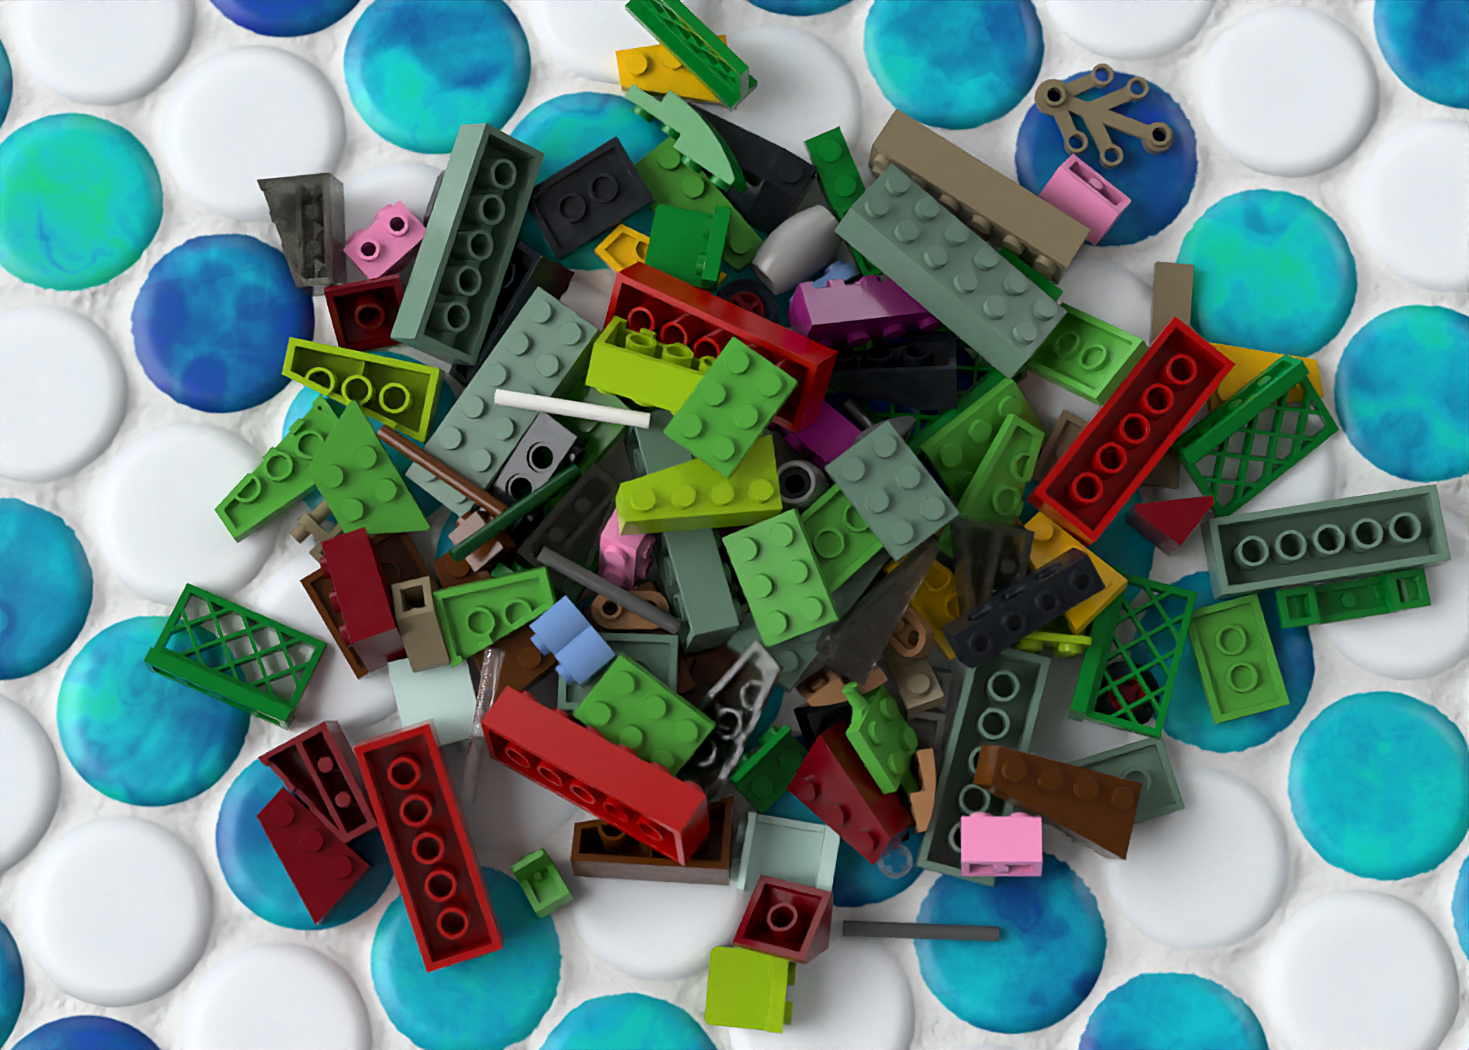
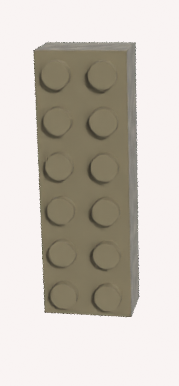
[868,108,1091,285]

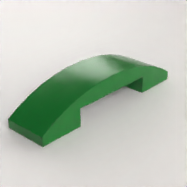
[1275,568,1431,629]

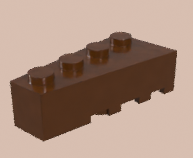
[432,551,560,703]
[973,745,1142,861]
[570,796,735,886]

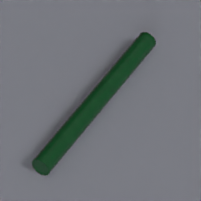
[449,464,582,563]

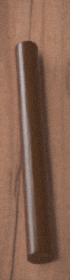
[377,424,509,517]

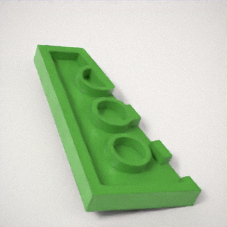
[214,394,338,543]
[934,413,1045,585]

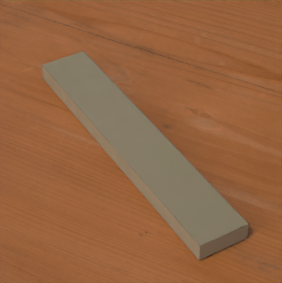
[1140,261,1194,489]

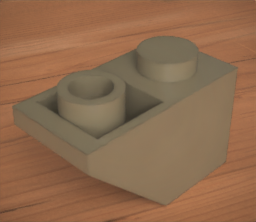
[392,576,451,673]

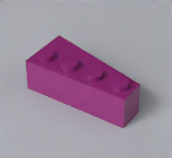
[787,275,943,349]
[767,401,862,483]

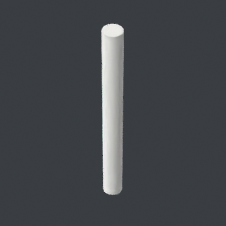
[494,389,651,429]

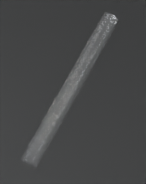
[460,647,501,804]

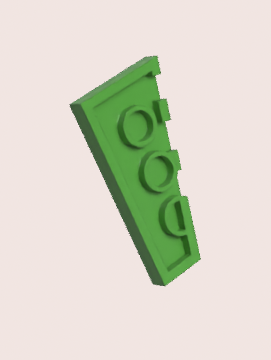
[635,137,763,274]

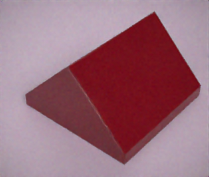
[324,274,406,351]
[1125,495,1214,556]
[732,874,834,965]

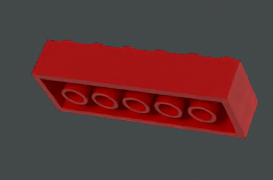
[602,261,838,433]
[1026,316,1235,547]
[480,686,710,866]
[353,718,505,973]

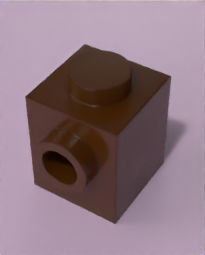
[448,510,518,572]

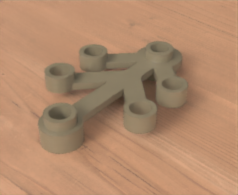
[1034,63,1174,169]

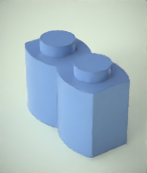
[530,595,617,688]

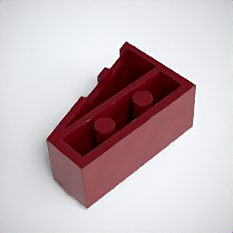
[319,527,408,671]
[786,719,914,865]
[258,721,380,844]
[256,787,375,925]

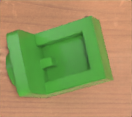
[510,848,574,919]

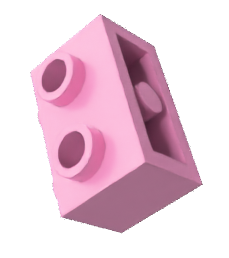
[1038,154,1132,246]
[343,200,426,280]
[598,507,656,590]
[961,812,1042,877]

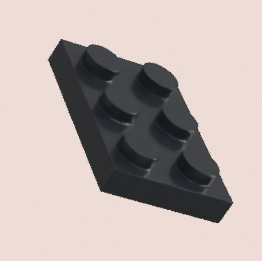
[527,136,656,261]

